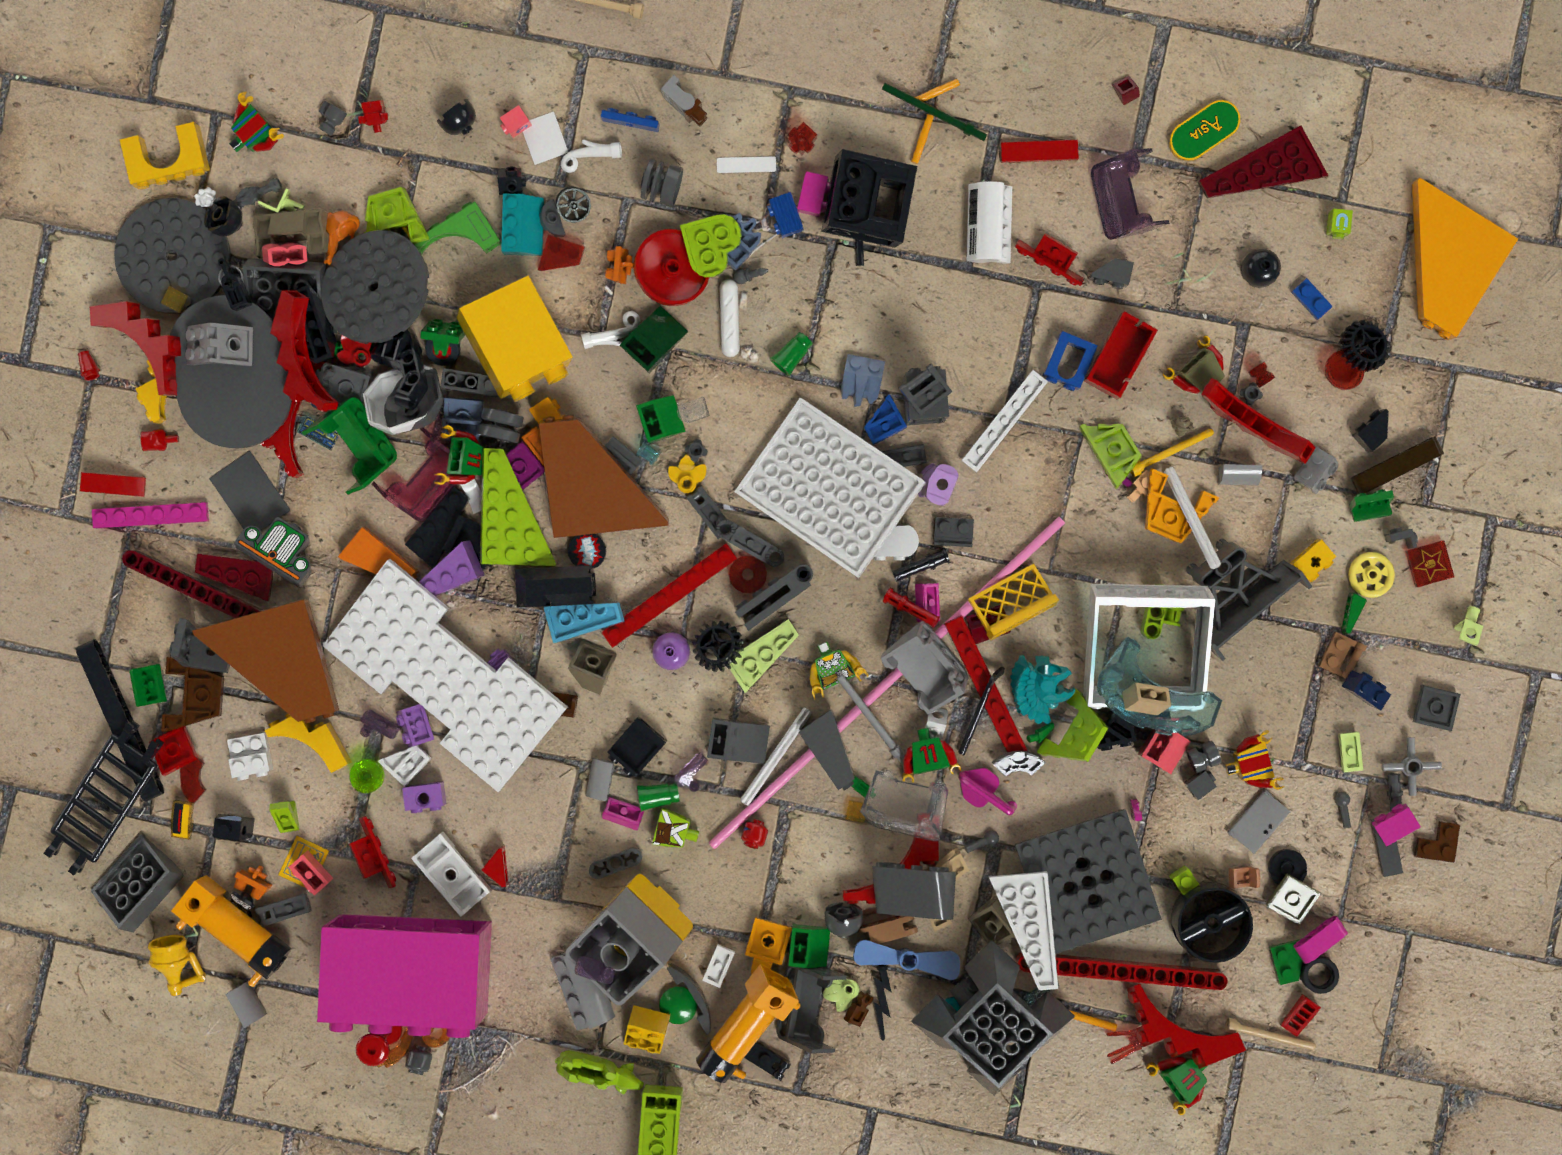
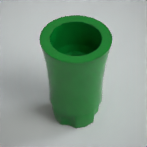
[770,332,813,377]
[637,783,680,812]

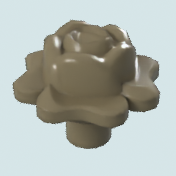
[1171,416,1194,436]

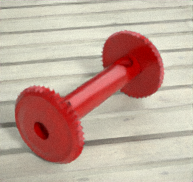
[356,1026,403,1066]

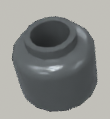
[405,1045,432,1075]

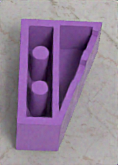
[419,540,485,597]

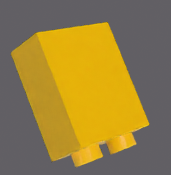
[457,275,573,402]

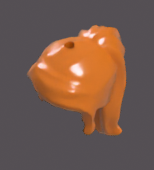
[324,210,360,265]

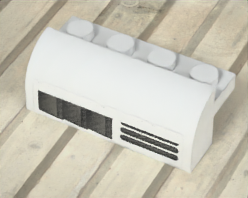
[967,182,1012,264]

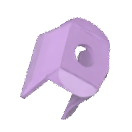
[918,463,959,506]

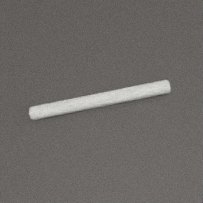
[1164,467,1221,569]
[740,707,812,806]

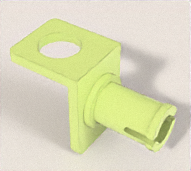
[258,188,305,213]
[1454,606,1483,646]

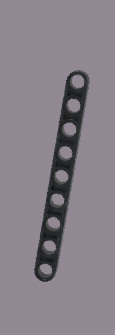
[76,639,164,802]

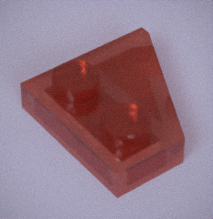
[538,235,586,271]

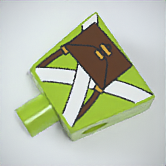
[652,807,699,848]

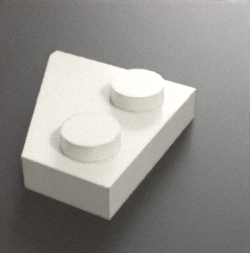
[378,745,431,787]

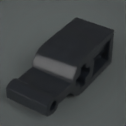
[218,258,252,311]

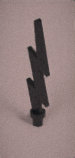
[873,965,892,1041]

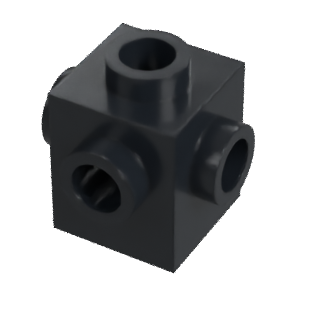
[497,166,526,195]

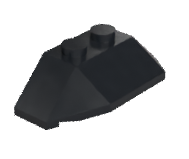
[296,284,337,364]

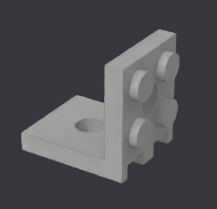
[185,323,253,366]

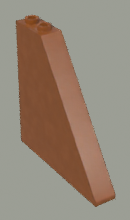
[539,415,669,538]
[192,599,339,724]

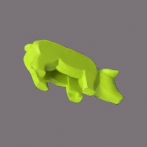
[555,1050,644,1094]

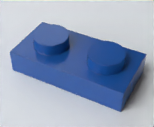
[1291,278,1333,320]

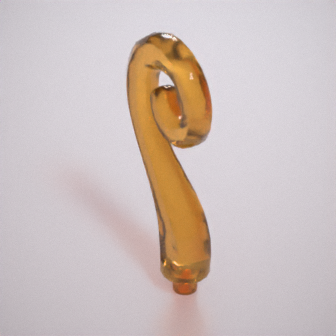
[377,1028,450,1068]

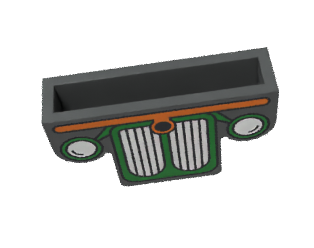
[234,517,312,588]

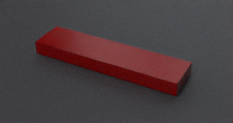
[1001,140,1079,163]

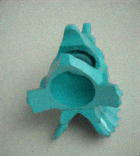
[1010,655,1075,724]

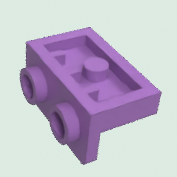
[396,704,434,748]

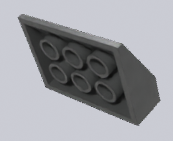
[243,258,326,320]
[91,834,184,933]

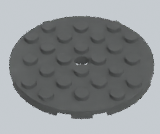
[114,198,231,314]
[322,230,429,344]

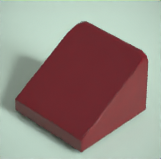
[1112,76,1140,105]

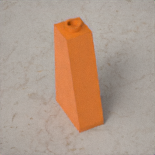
[338,527,419,580]

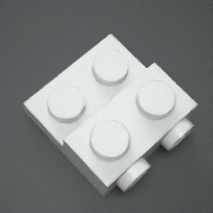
[227,733,273,781]

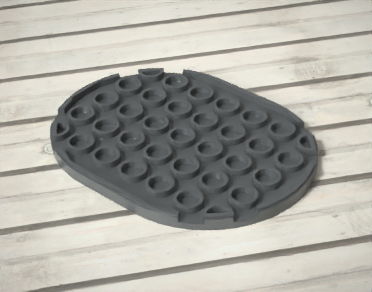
[170,295,292,449]

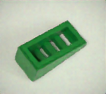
[1341,593,1367,634]

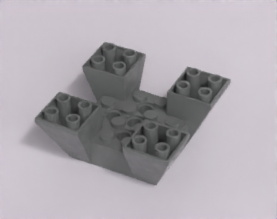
[911,940,1075,1096]

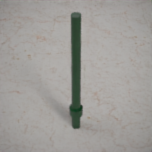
[881,83,987,141]

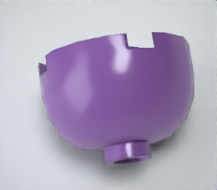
[652,632,691,670]

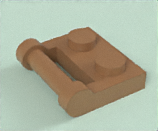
[1318,632,1367,679]

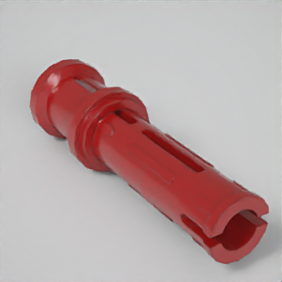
[883,587,940,628]

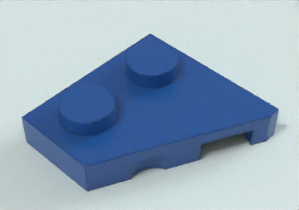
[864,395,907,445]

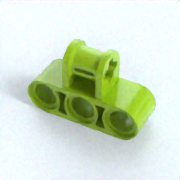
[1141,584,1184,639]

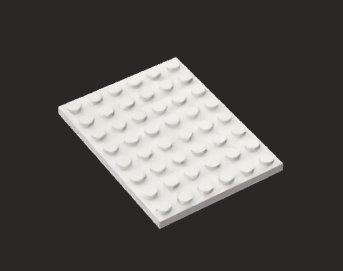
[734,398,926,578]

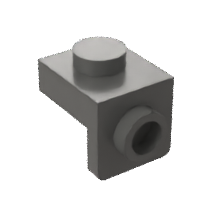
[1384,527,1418,549]

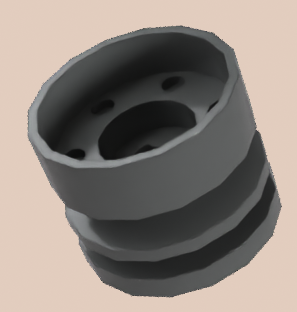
[641,159,683,207]

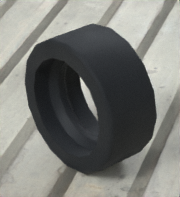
[1300,955,1339,994]

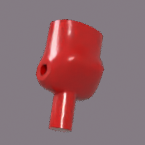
[141,429,179,451]

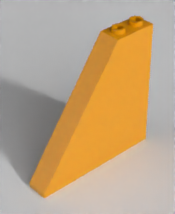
[1412,178,1518,340]

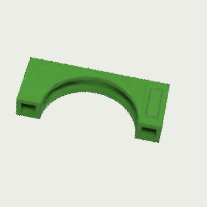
[414,202,502,255]

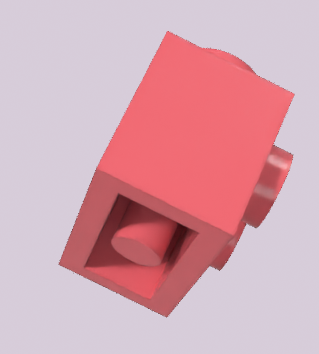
[289,851,334,896]

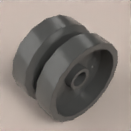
[477,408,524,444]

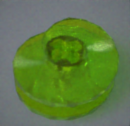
[349,759,385,793]

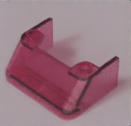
[372,427,456,521]

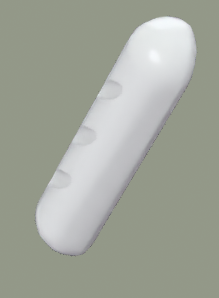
[719,279,740,358]

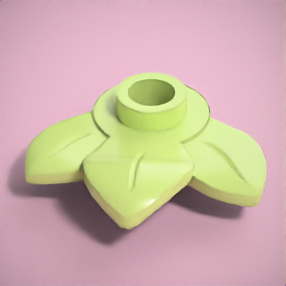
[823,973,860,1012]

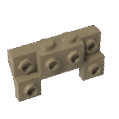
[253,209,329,259]

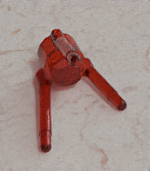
[1106,1029,1143,1064]

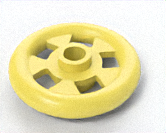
[1348,552,1395,598]

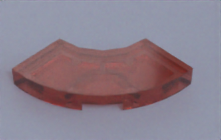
[180,757,207,805]

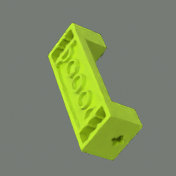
[638,1084,683,1155]

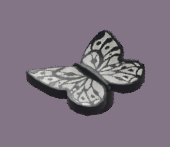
[230,891,255,918]

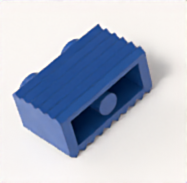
[767,192,804,238]

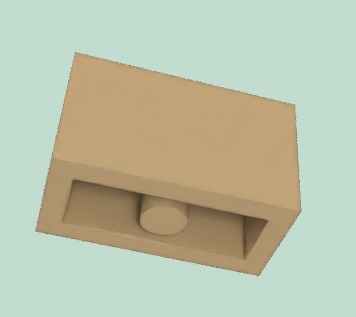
[1122,682,1171,715]

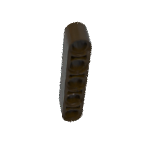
[1351,436,1444,494]

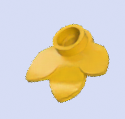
[668,455,707,493]

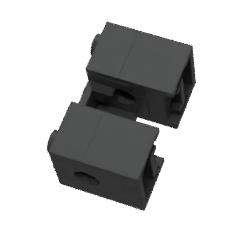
[902,366,949,426]

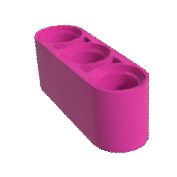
[1293,916,1348,964]

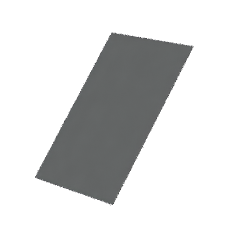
[209,451,290,531]

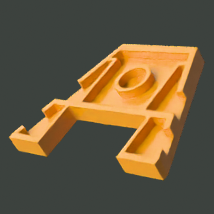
[1145,469,1219,544]

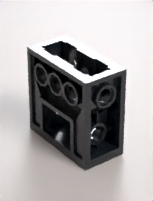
[821,149,918,248]

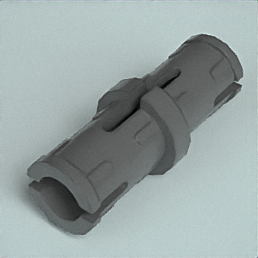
[1387,773,1403,812]

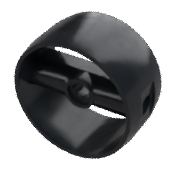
[1171,882,1253,963]

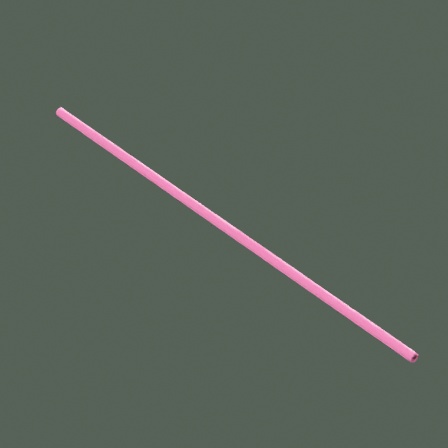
[708,517,1065,849]

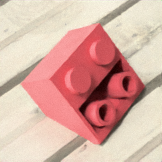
[1138,724,1191,774]

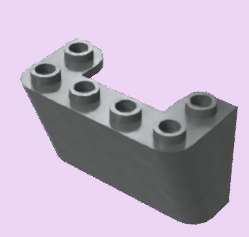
[872,862,956,920]

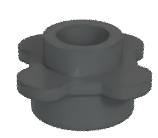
[1240,382,1263,405]
[685,439,708,462]

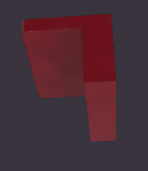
[966,605,1011,644]

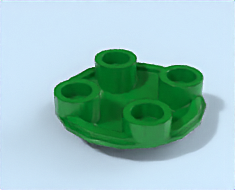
[659,986,697,1024]

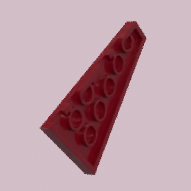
[1198,125,1329,199]

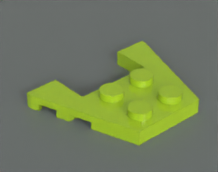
[364,187,429,244]
[1037,688,1108,762]

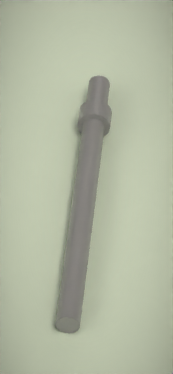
[837,674,905,765]

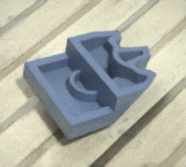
[727,213,761,271]
[841,354,885,407]
[442,397,484,441]

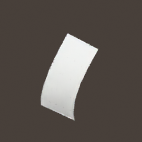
[460,479,482,514]

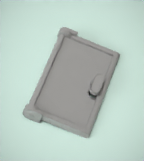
[1227,789,1290,854]

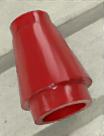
[78,351,100,381]

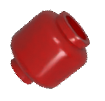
[741,819,769,849]

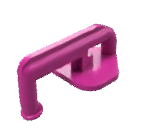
[958,768,1017,815]

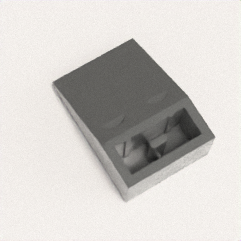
[707,718,770,764]

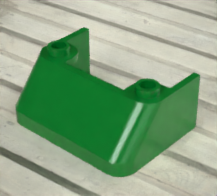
[302,397,397,495]

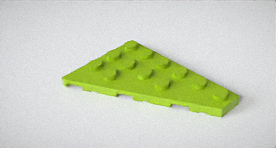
[480,448,556,567]

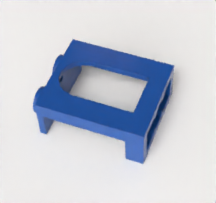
[1042,331,1098,391]

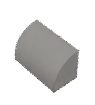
[1218,464,1263,486]
[586,758,615,801]
[225,980,267,1028]

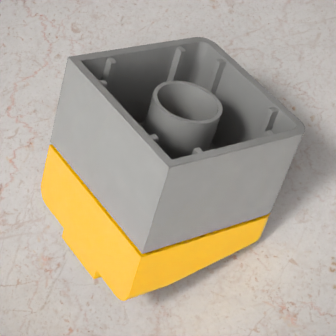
[566,874,693,1005]

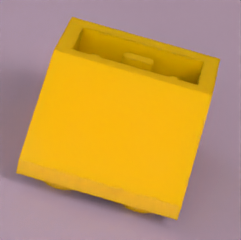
[624,1005,670,1054]

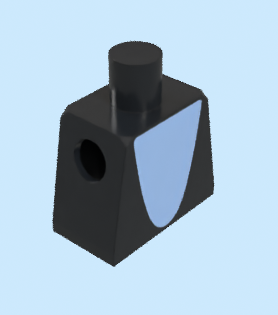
[213,814,255,841]

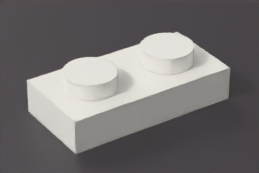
[702,944,735,988]

